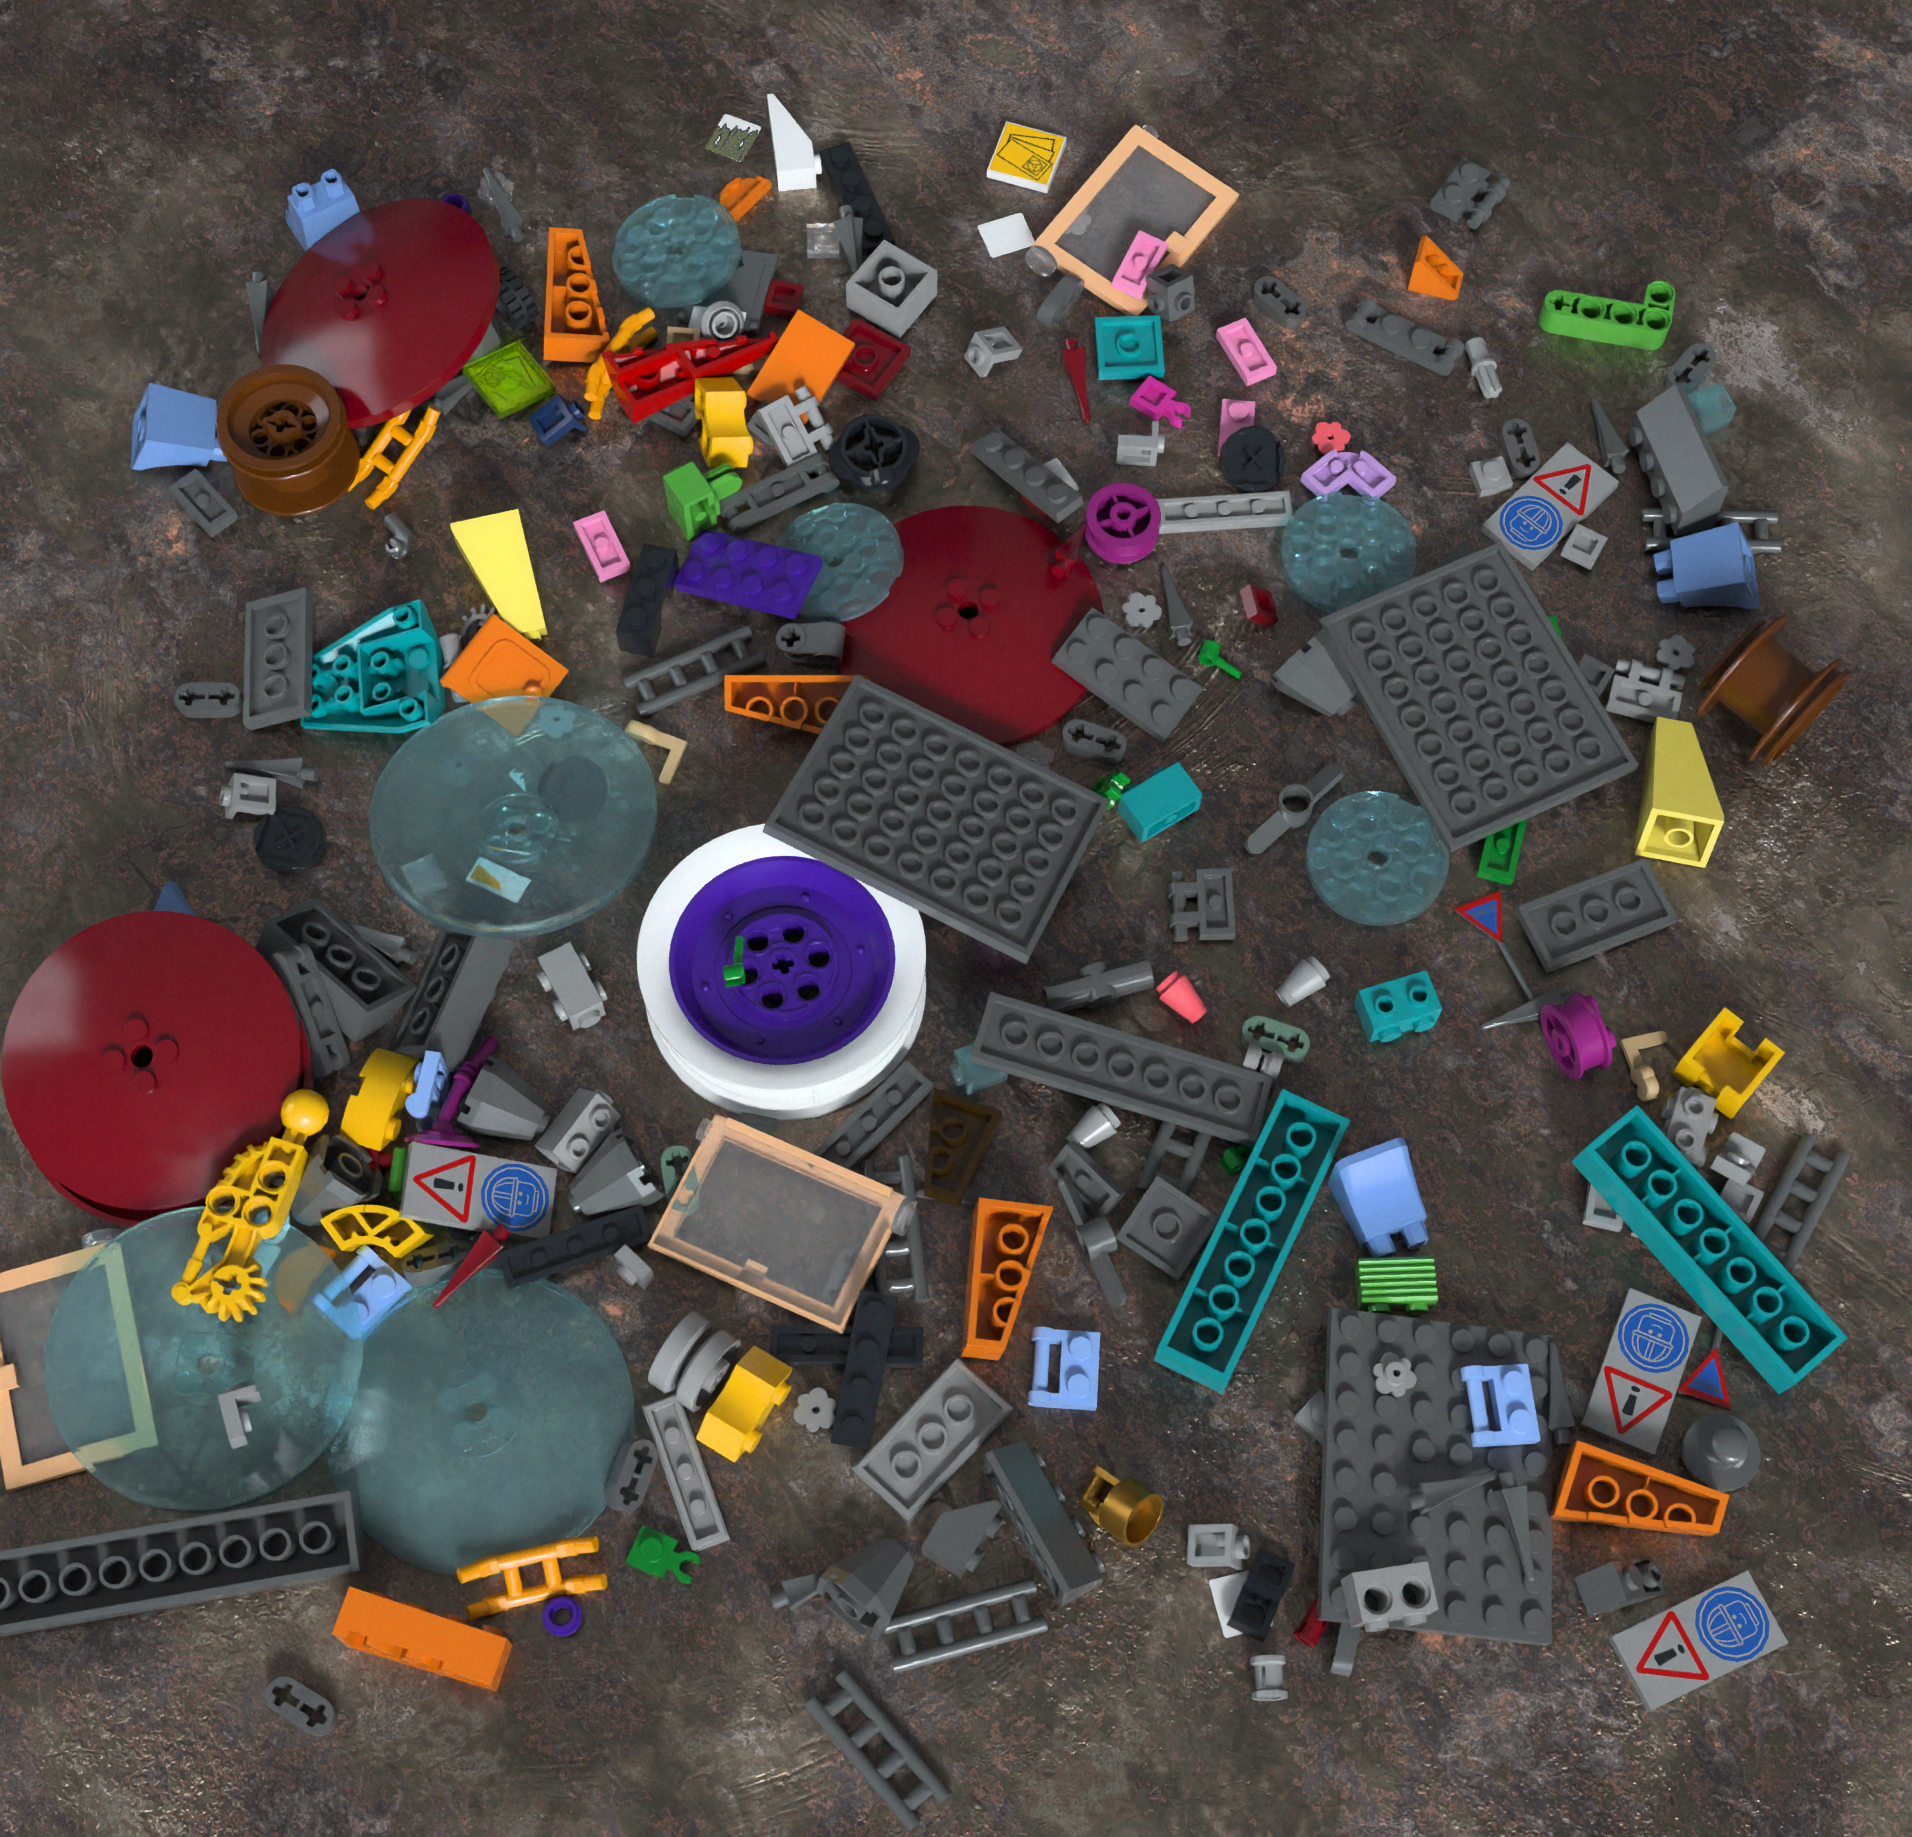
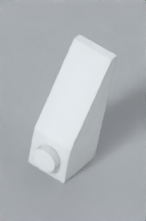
[767,94,822,191]

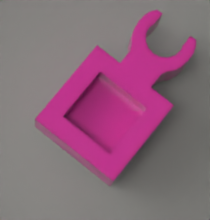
[1130,375,1191,428]

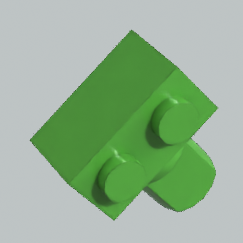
[663,461,742,542]

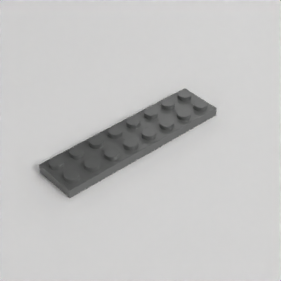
[969,991,1273,1148]

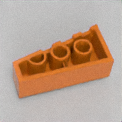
[544,227,611,363]
[1550,1440,1730,1536]

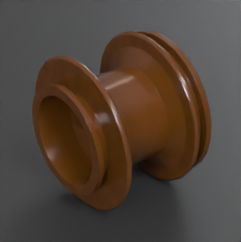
[216,364,360,517]
[1696,613,1853,769]

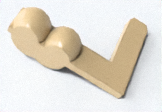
[624,720,688,785]
[1619,1030,1668,1102]

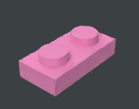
[1111,230,1168,300]
[1216,317,1277,386]
[1217,399,1255,462]
[573,510,631,583]

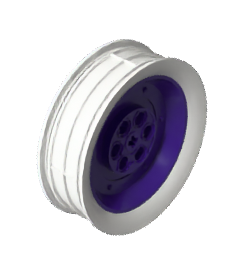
[637,824,926,1121]

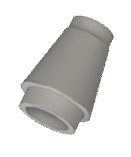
[1275,956,1330,1007]
[1065,1102,1121,1151]

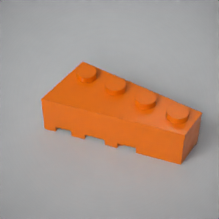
[724,675,870,734]
[961,1197,1053,1361]
[332,1586,512,1692]

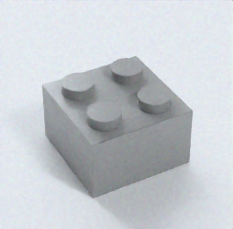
[846,240,937,339]

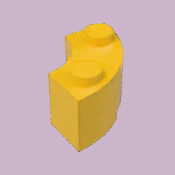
[694,377,753,468]
[339,1048,419,1151]
[319,1204,434,1258]
[696,1345,793,1463]

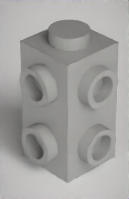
[536,942,607,1031]
[1660,1087,1719,1168]
[535,1088,621,1174]

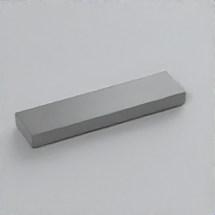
[1156,490,1293,534]
[642,1394,730,1553]

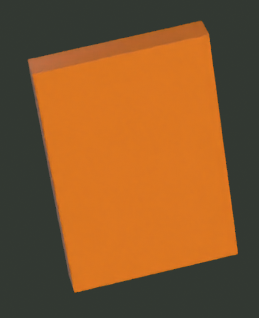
[746,309,855,427]

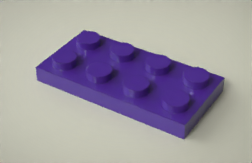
[673,528,823,619]

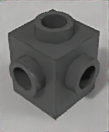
[1147,264,1195,322]

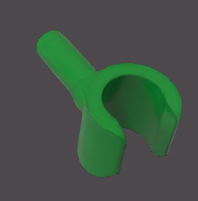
[1198,640,1243,679]
[722,936,745,987]
[1220,1133,1260,1175]

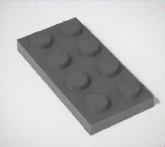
[243,587,313,730]
[1051,607,1204,744]
[1515,858,1678,973]

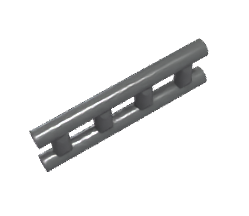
[1641,508,1781,553]
[621,624,767,718]
[1136,1120,1212,1197]
[1752,1133,1850,1274]
[860,1155,929,1303]
[884,1577,1048,1674]
[804,1668,952,1831]

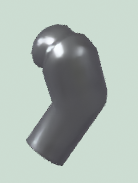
[384,512,414,559]

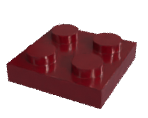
[835,318,911,401]

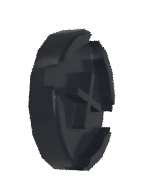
[1219,426,1286,493]
[253,806,327,875]

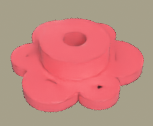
[1312,422,1351,455]

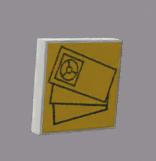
[987,121,1067,193]

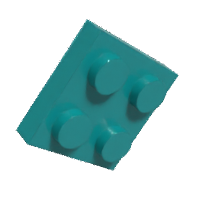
[1094,315,1165,380]

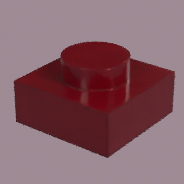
[764,279,804,318]
[1240,584,1279,628]

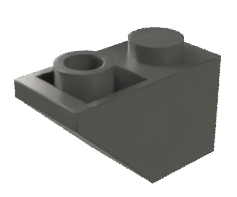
[921,1500,1004,1579]
[1574,1556,1666,1616]

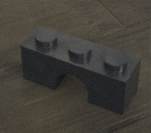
[616,543,680,658]

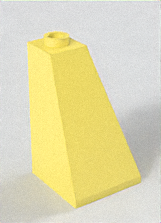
[450,509,548,643]
[1635,717,1724,868]

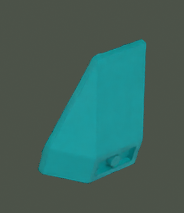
[301,599,446,733]

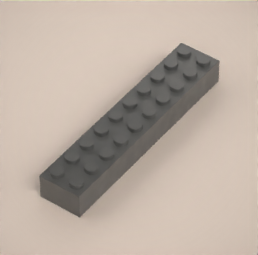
[0,1490,368,1637]

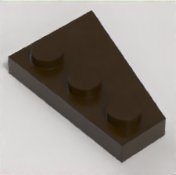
[924,1088,1002,1208]

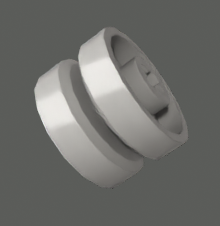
[648,1311,741,1412]

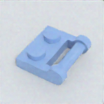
[405,1050,452,1132]
[310,1245,414,1345]
[1028,1327,1100,1411]
[1460,1364,1541,1447]

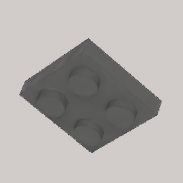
[1115,1176,1220,1281]

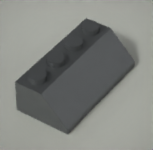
[1628,383,1729,536]
[256,898,417,1043]
[387,922,515,1073]
[983,1440,1105,1608]

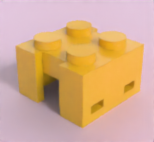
[1671,1007,1785,1119]

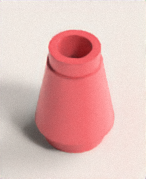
[1156,970,1208,1025]

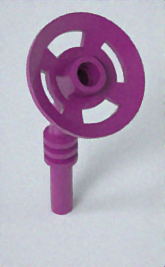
[404,1036,499,1149]

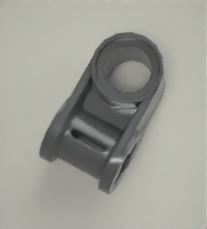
[776,622,845,665]

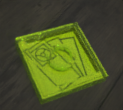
[463,340,556,419]

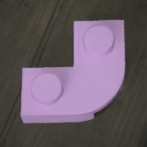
[1300,449,1396,504]

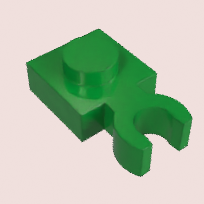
[1091,771,1131,810]
[626,1525,701,1584]

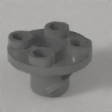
[1680,1413,1761,1492]

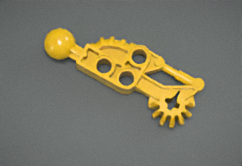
[171,1089,329,1322]

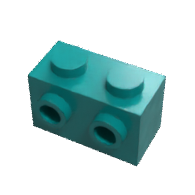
[1118,762,1202,843]
[1354,970,1442,1042]

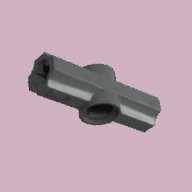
[1041,955,1155,1013]

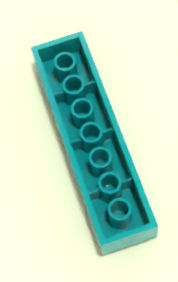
[1154,1089,1351,1394]
[1571,1105,1848,1395]

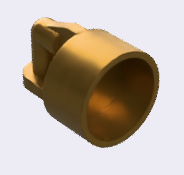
[1079,1463,1164,1547]

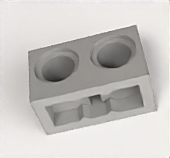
[1341,1561,1439,1632]

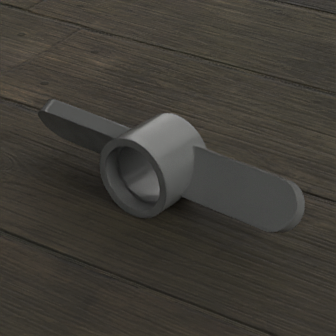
[1244,763,1344,854]
[1057,1174,1126,1308]

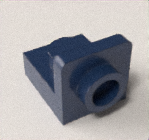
[528,394,588,447]

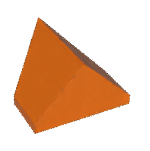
[1408,235,1464,301]

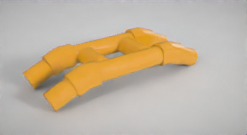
[584,307,658,420]
[347,405,441,510]
[456,1536,608,1621]

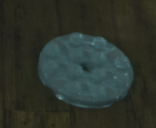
[612,194,742,308]
[1280,492,1417,613]
[775,503,904,623]
[1305,791,1449,926]

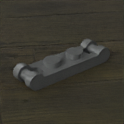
[1345,296,1465,376]
[719,454,840,535]
[271,943,350,1079]

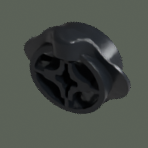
[829,414,920,491]

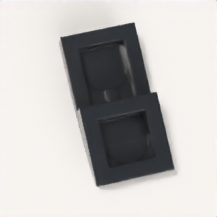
[1226,1547,1296,1642]

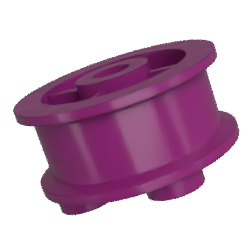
[1085,483,1161,564]
[1540,992,1616,1080]

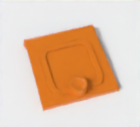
[439,613,569,738]

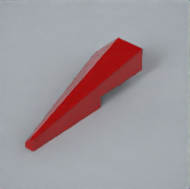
[602,332,779,424]

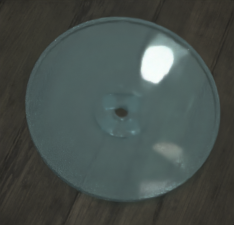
[369,696,658,939]
[44,1206,364,1513]
[325,1269,636,1576]

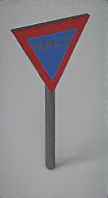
[1453,890,1536,1001]
[1677,1326,1731,1410]

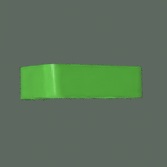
[1538,280,1675,350]

